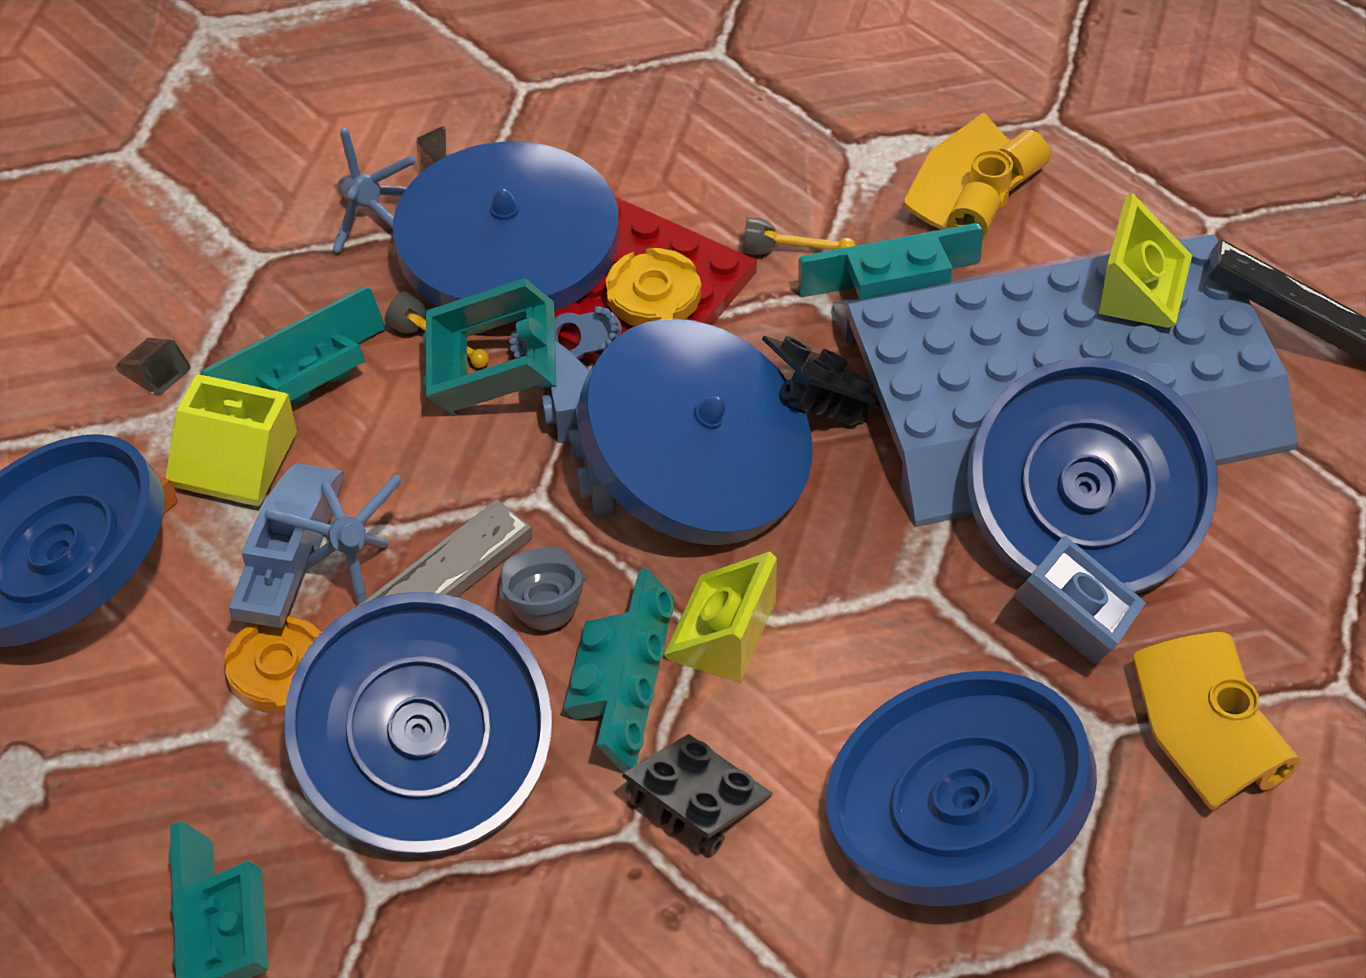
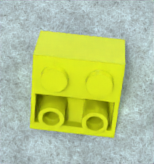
[165,374,297,507]

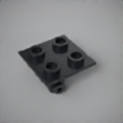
[762,336,881,425]
[622,734,773,855]

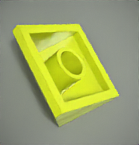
[1099,194,1192,328]
[664,551,777,683]

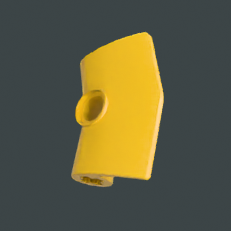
[904,113,1051,238]
[1133,632,1301,810]

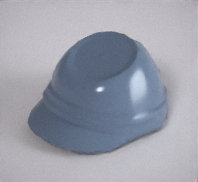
[499,547,586,631]

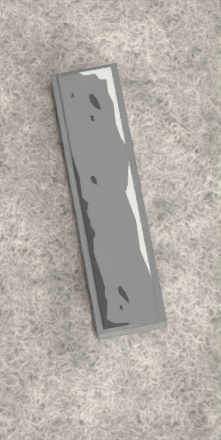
[360,499,533,605]

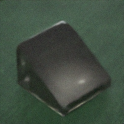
[416,126,449,172]
[115,338,190,395]

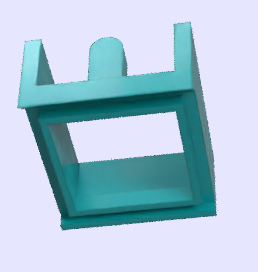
[423,278,556,416]

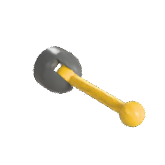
[743,217,856,255]
[385,292,489,368]

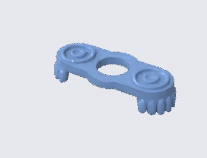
[509,306,622,359]

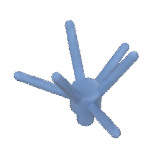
[333,128,416,254]
[265,475,402,606]

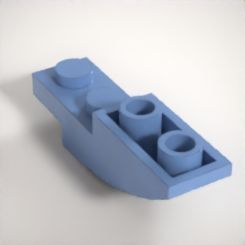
[538,341,614,517]
[229,463,345,628]

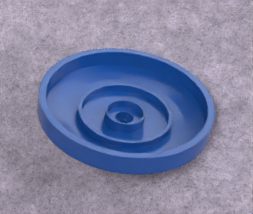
[393,141,619,321]
[578,319,813,545]
[967,357,1218,595]
[0,434,164,647]
[284,592,552,858]
[826,671,1097,906]

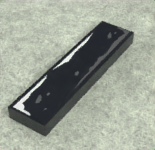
[1208,239,1366,363]

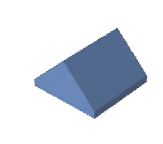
[1013,535,1146,665]

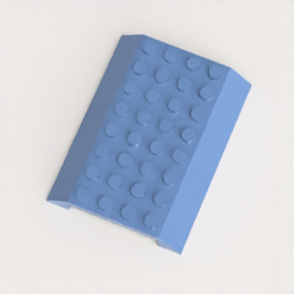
[833,234,1298,527]

